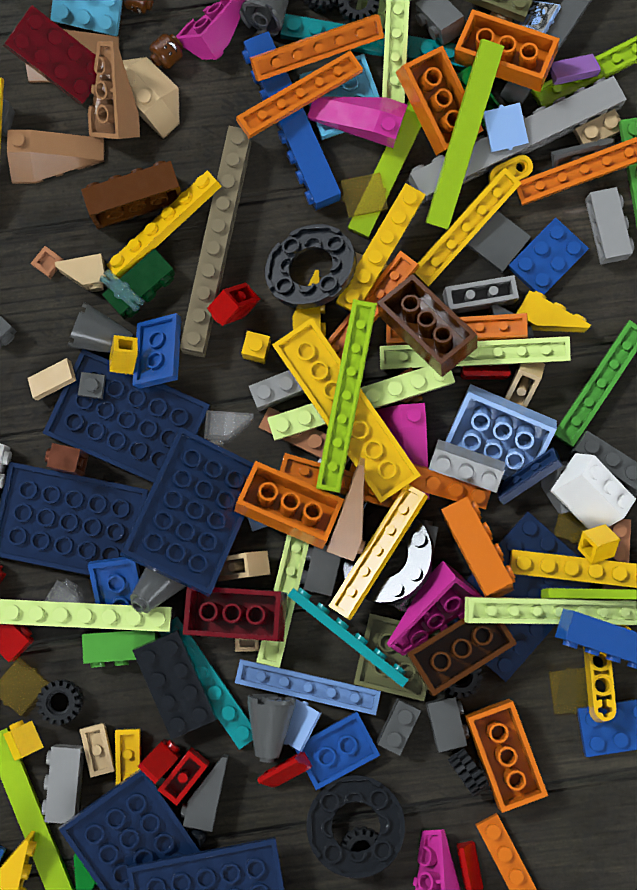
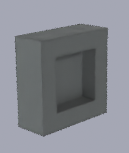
[78,372,106,399]

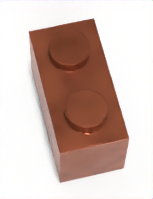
[45,443,89,477]

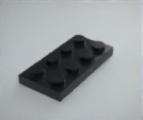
[132,630,217,739]

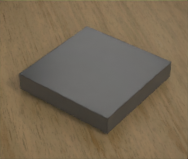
[466,211,531,273]

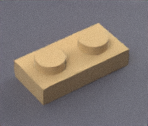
[573,109,621,145]
[80,722,116,778]

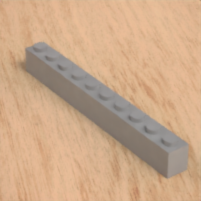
[408,76,627,204]

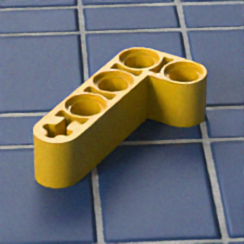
[583,625,631,723]

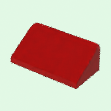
[461,364,511,380]
[257,752,312,787]
[456,841,483,890]

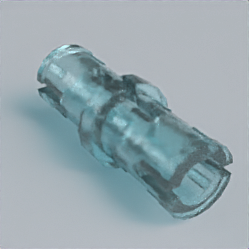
[100,269,144,312]

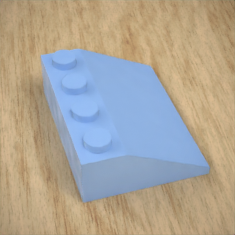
[445,384,557,480]

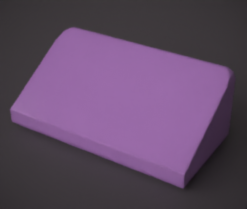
[550,54,601,85]

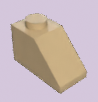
[55,254,109,292]
[505,363,545,408]
[218,551,270,581]

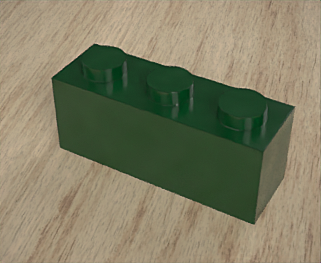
[102,248,176,319]

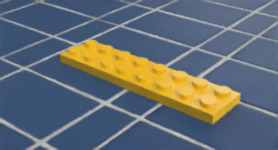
[272,318,421,503]

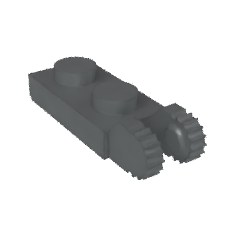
[551,138,615,169]

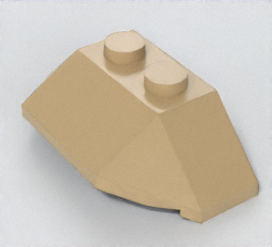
[123,57,180,139]

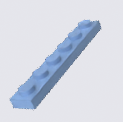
[235,659,381,715]

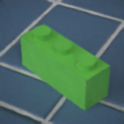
[82,630,158,668]

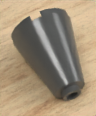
[239,0,289,37]
[67,302,133,353]
[130,567,186,613]
[247,693,296,763]

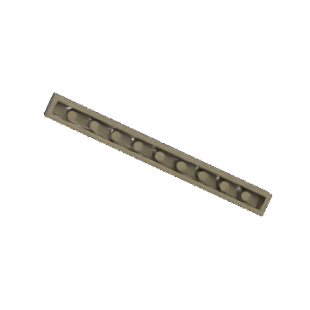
[180,126,253,358]

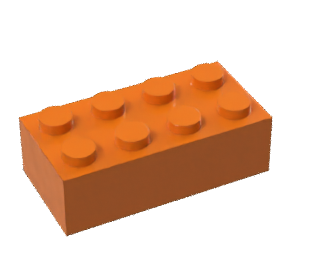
[455,9,560,92]
[395,45,484,156]
[234,461,344,549]
[441,497,516,597]
[464,699,548,813]

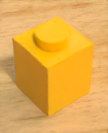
[241,331,271,364]
[109,335,138,375]
[578,524,620,564]
[3,720,44,761]

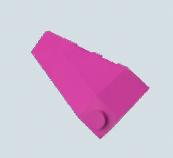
[176,0,246,60]
[307,96,408,148]
[376,403,430,500]
[387,561,483,656]
[413,829,460,890]

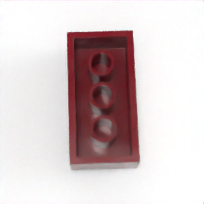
[3,5,97,104]
[183,587,287,642]

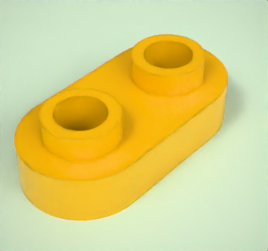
[488,155,533,183]

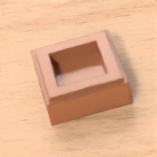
[31,246,63,279]

